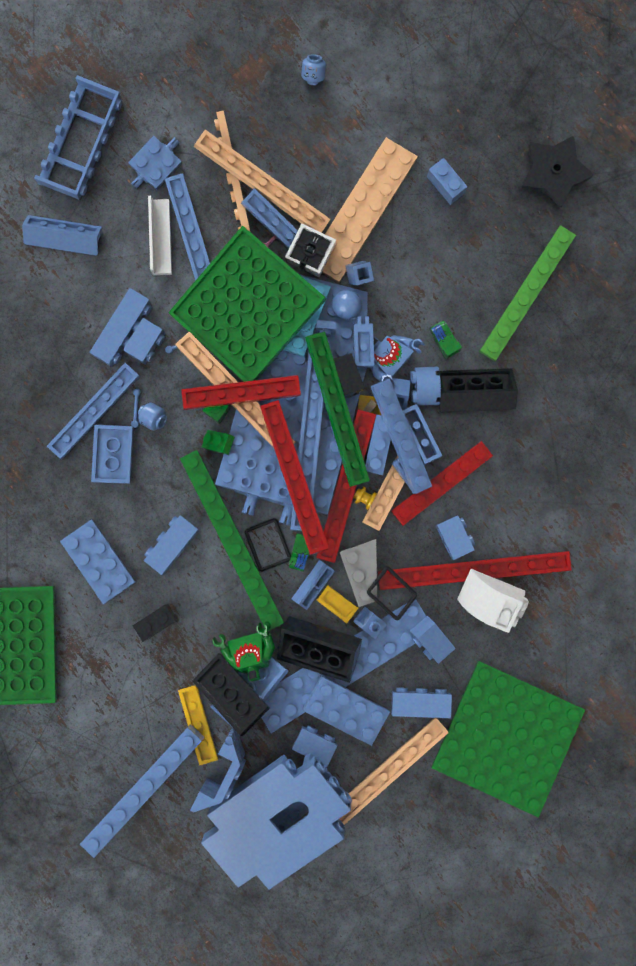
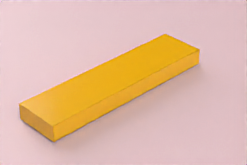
[178,685,218,766]

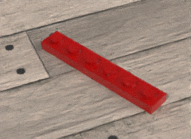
[181,375,301,410]
[391,441,493,526]

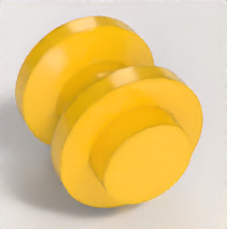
[353,486,377,510]

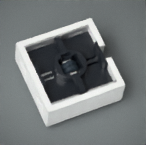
[285,224,336,277]

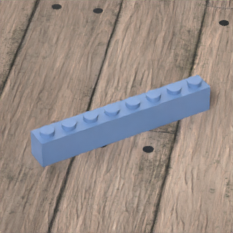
[80,724,205,858]

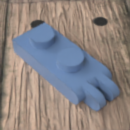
[353,316,374,368]

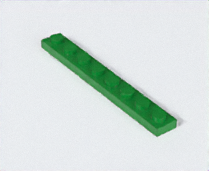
[305,332,370,487]

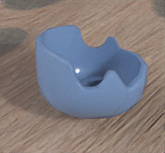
[332,290,362,319]

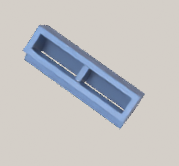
[292,560,335,610]

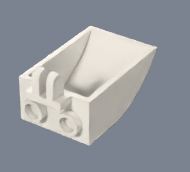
[457,569,529,633]

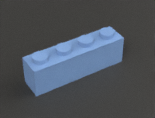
[89,288,152,367]

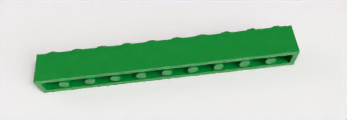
[180,450,285,631]

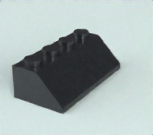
[437,368,518,412]
[277,616,362,683]

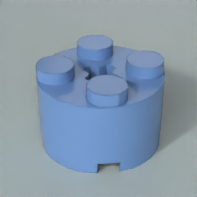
[410,366,441,406]

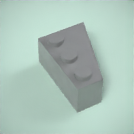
[339,539,377,607]

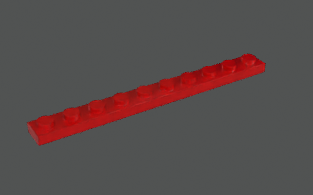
[377,551,572,590]

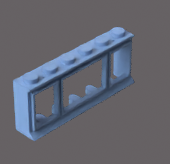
[34,75,123,201]

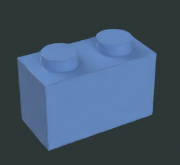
[427,158,467,205]
[123,318,165,365]
[436,515,475,560]
[410,616,456,664]
[292,725,338,767]

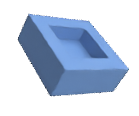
[316,320,336,336]

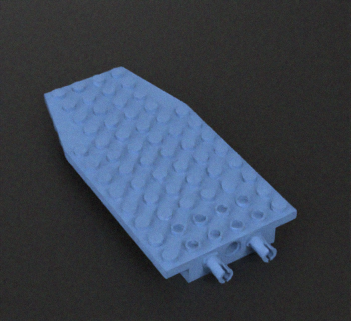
[215,274,368,526]

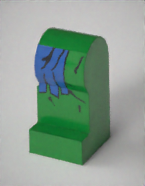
[430,321,462,359]
[289,533,309,572]

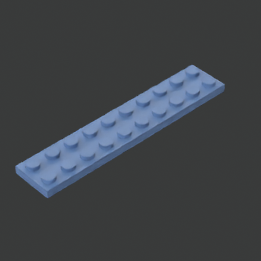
[261,599,426,733]

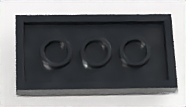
[192,653,270,737]

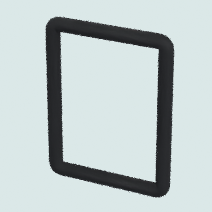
[245,518,291,572]
[367,566,417,621]

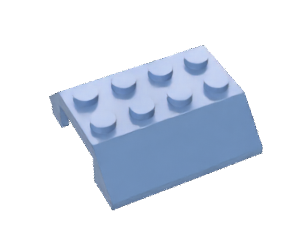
[190,728,246,812]

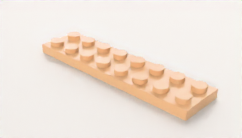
[322,137,418,283]

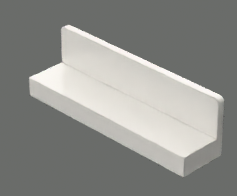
[148,196,172,276]

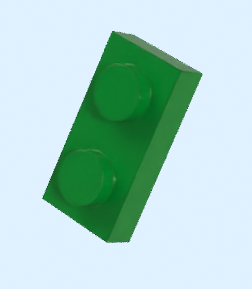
[201,430,235,455]

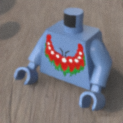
[370,335,425,384]

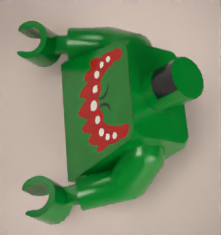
[212,622,275,681]

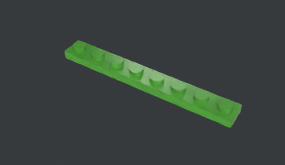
[479,225,576,362]

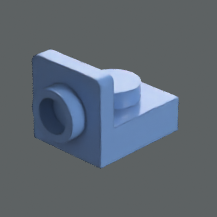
[353,607,386,639]

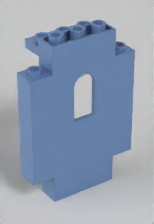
[201,752,352,890]

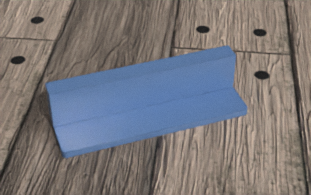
[22,215,102,256]

